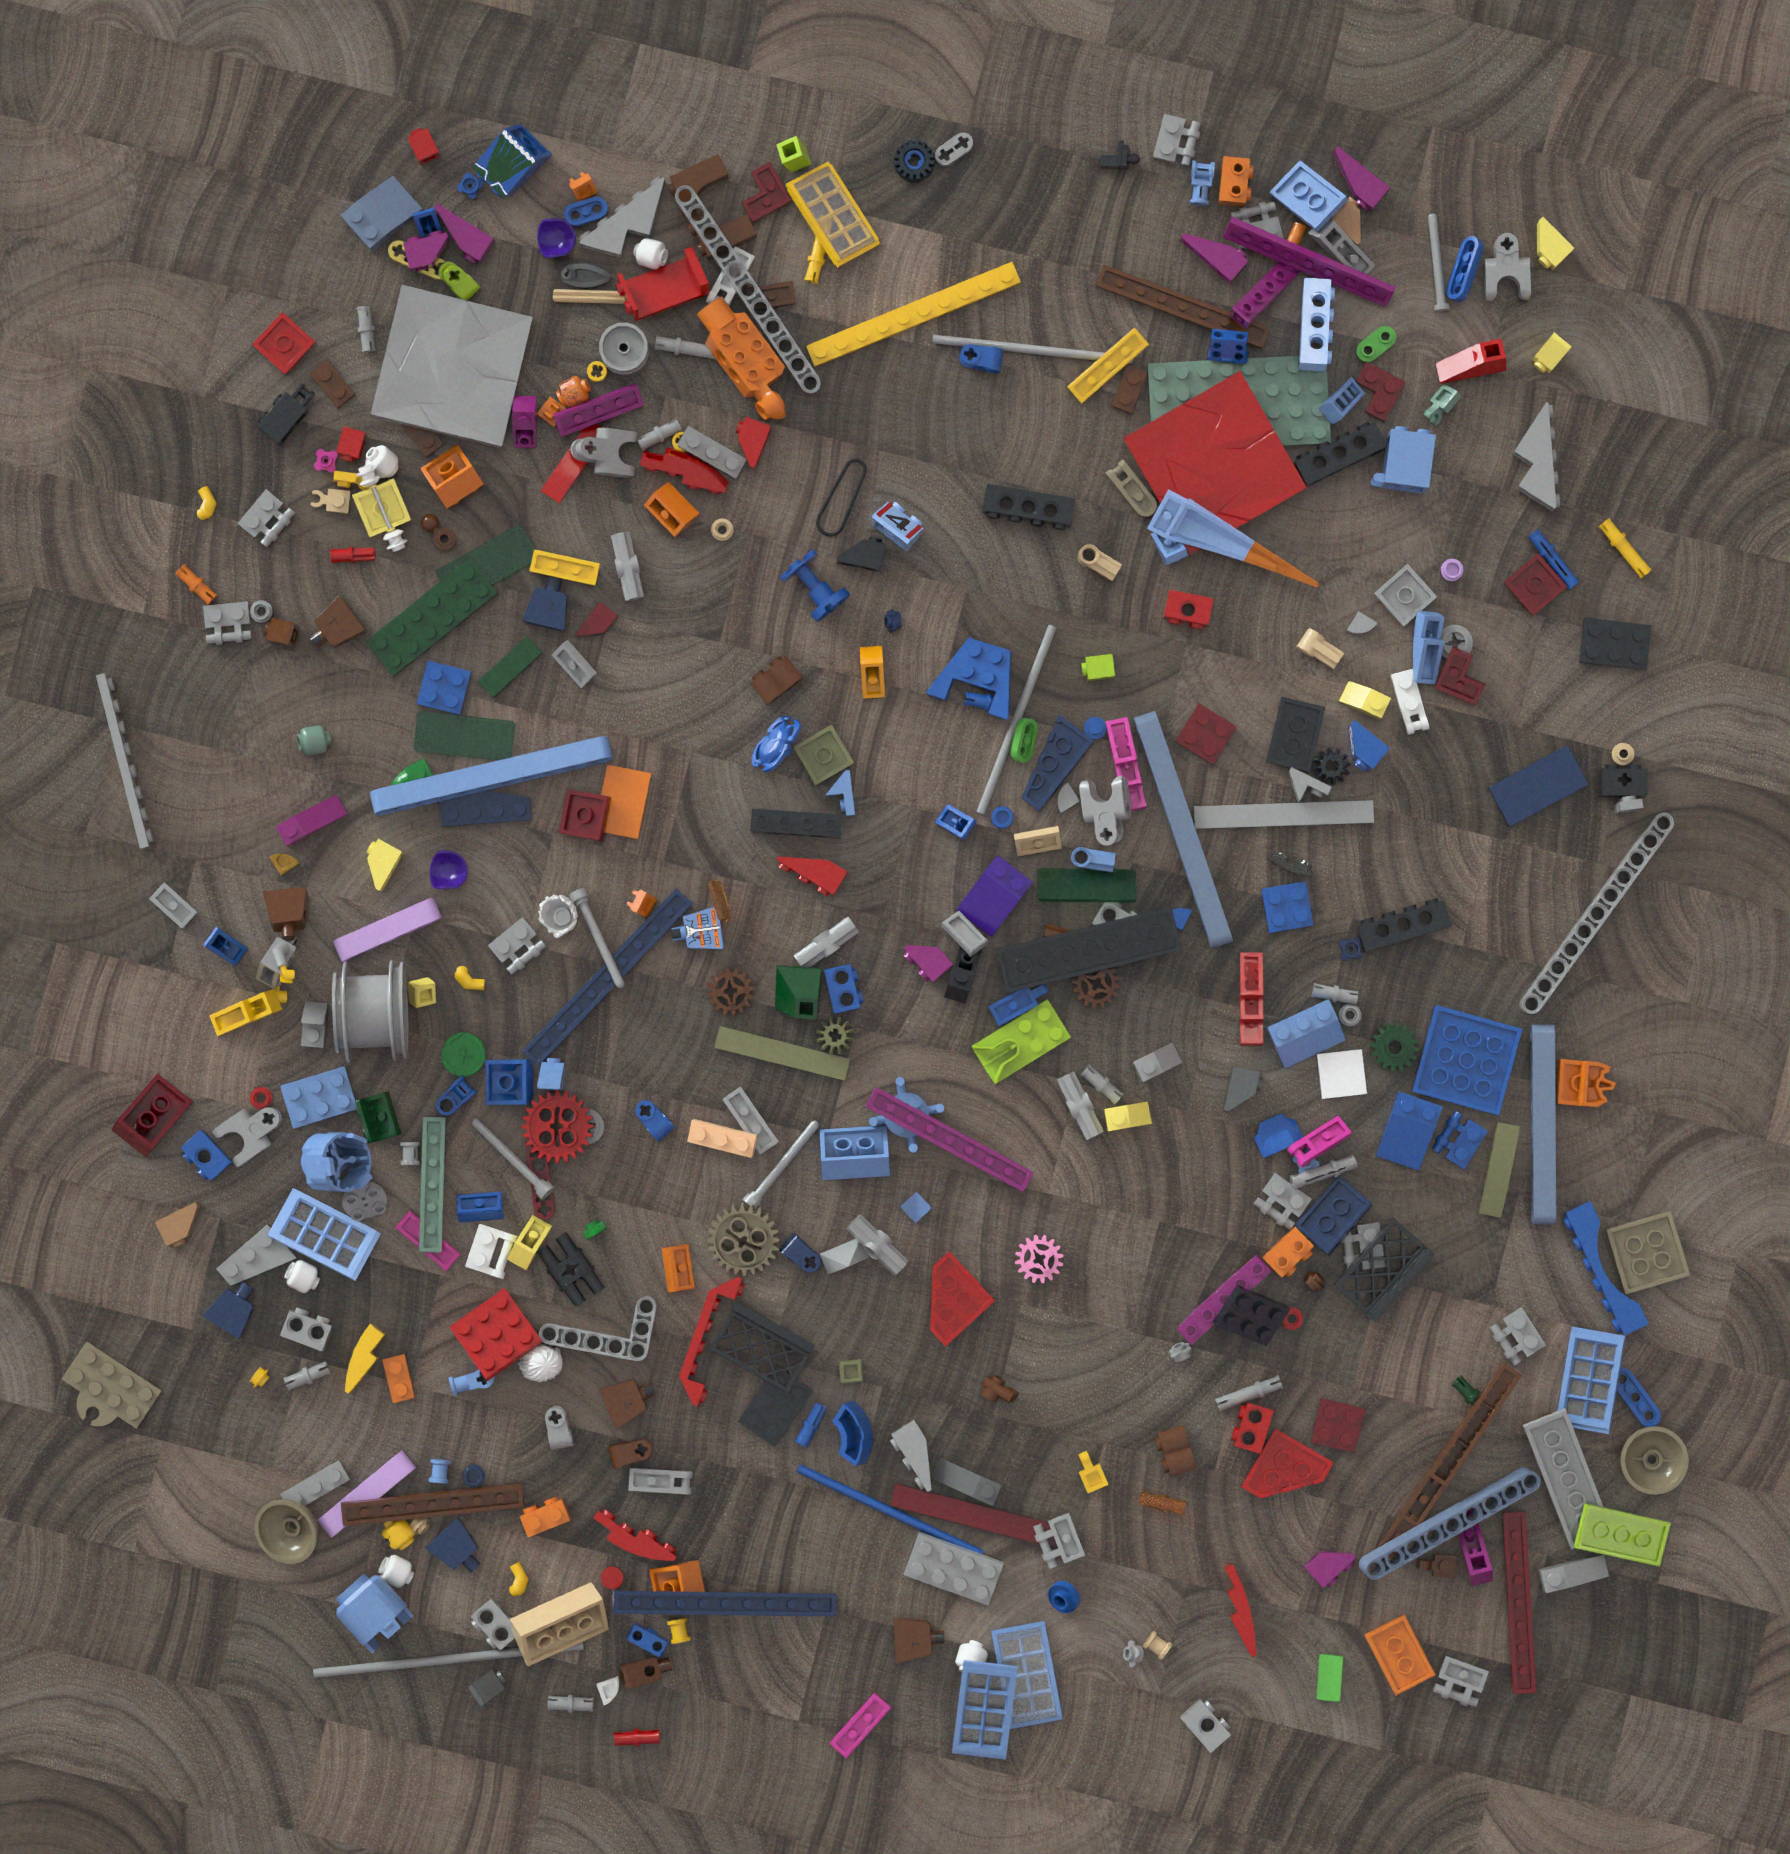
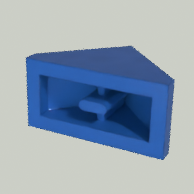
[413,207,443,239]
[935,804,977,842]
[203,927,248,966]

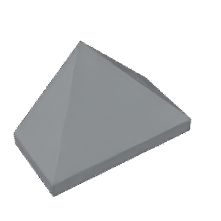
[820,1239,869,1274]

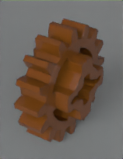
[706,967,755,1016]
[1072,968,1121,1009]

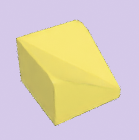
[408,977,436,1008]

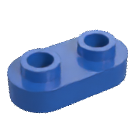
[564,197,608,227]

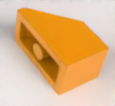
[860,646,885,699]

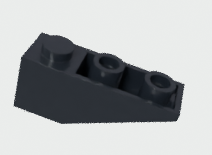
[944,934,986,1004]

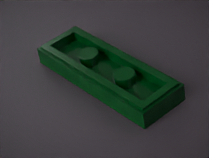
[478,636,542,698]

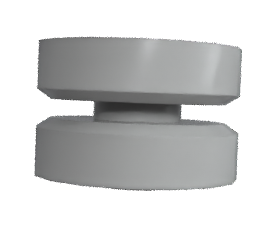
[599,322,649,376]

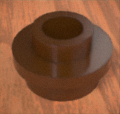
[1304,1271,1325,1292]

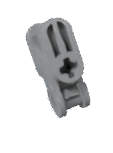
[1483,233,1531,301]
[571,428,637,478]
[1079,776,1132,846]
[212,1107,282,1168]

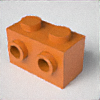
[1218,156,1254,207]
[644,482,700,537]
[1262,1227,1314,1278]
[520,1496,572,1537]

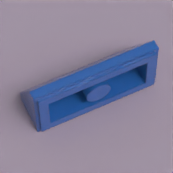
[457,1192,503,1222]

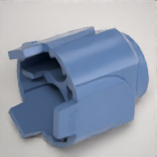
[301,1132,373,1192]
[335,1573,413,1653]

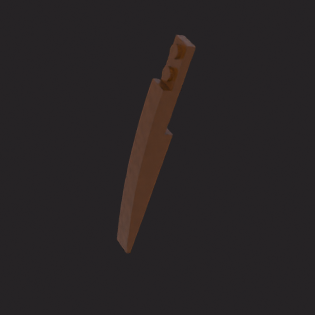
[1376,1362,1522,1559]

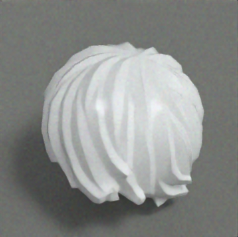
[538,894,578,938]
[517,1344,563,1382]

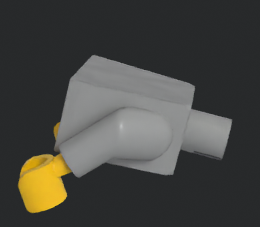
[255,937,298,1003]

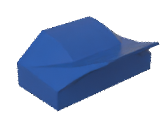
[1254,1113,1303,1158]

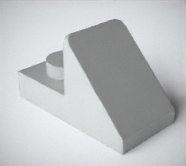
[1288,767,1332,802]
[301,1001,328,1048]

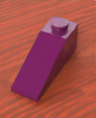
[1333,146,1390,212]
[434,203,495,264]
[1180,233,1249,285]
[275,795,348,848]
[1457,1510,1493,1586]

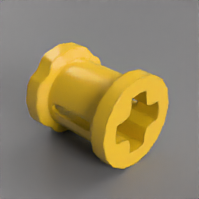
[667,1617,691,1644]

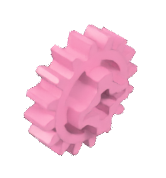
[1015,1235,1063,1283]

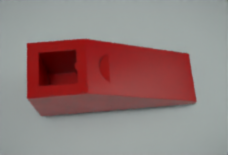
[1436,339,1506,384]
[776,857,848,897]

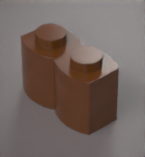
[751,656,803,706]
[1154,1425,1197,1477]

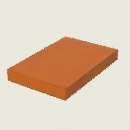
[601,765,651,839]
[1364,1614,1436,1696]

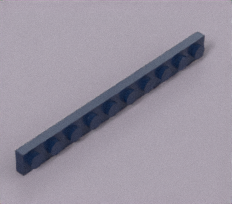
[522,888,693,1067]
[612,1591,836,1616]

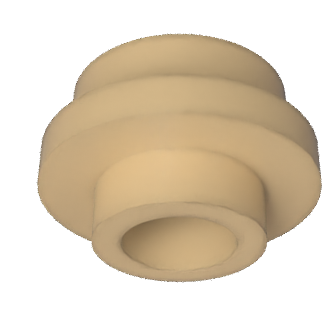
[711,518,733,541]
[1612,743,1634,765]
[410,1517,431,1535]

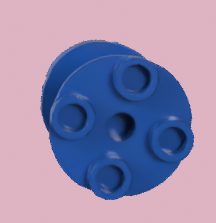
[780,549,850,622]

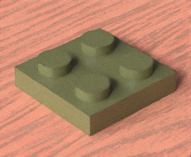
[793,725,854,786]

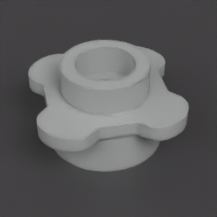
[1169,1342,1192,1362]
[1123,1640,1144,1668]

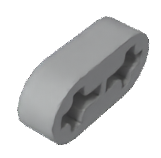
[935,133,973,167]

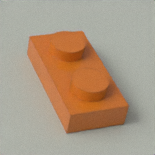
[382,1354,416,1403]

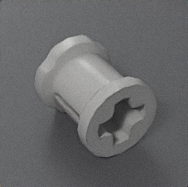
[400,1142,420,1165]

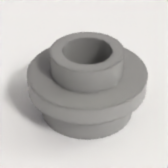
[250,600,273,623]
[1339,1004,1361,1026]

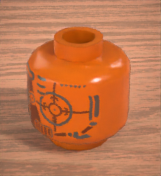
[556,376,591,408]

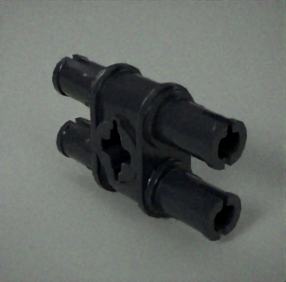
[537,1232,605,1308]

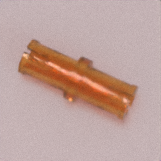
[1139,1491,1186,1515]

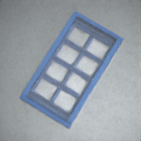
[1558,1327,1626,1434]
[991,1621,1063,1729]
[952,1660,1018,1760]

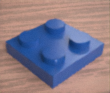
[417,661,472,715]
[1261,881,1313,933]

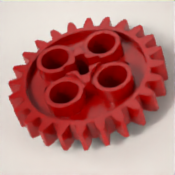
[521,1090,595,1164]

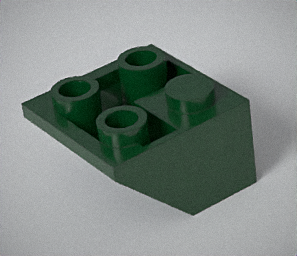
[775,965,822,1020]

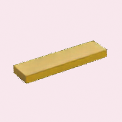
[1067,327,1149,403]

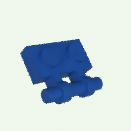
[1432,1111,1488,1169]

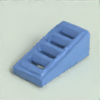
[1319,377,1366,424]

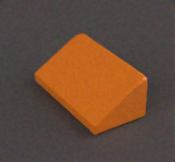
[662,1244,695,1292]

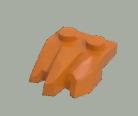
[1555,1059,1616,1107]

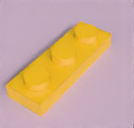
[530,549,600,586]

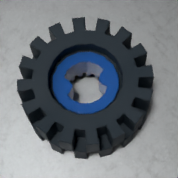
[894,139,934,182]

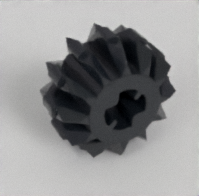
[1312,747,1351,786]

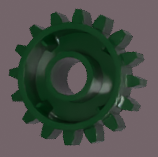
[1369,1023,1419,1072]

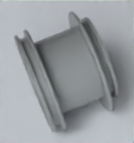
[332,960,409,1063]

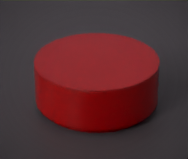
[601,1566,624,1589]

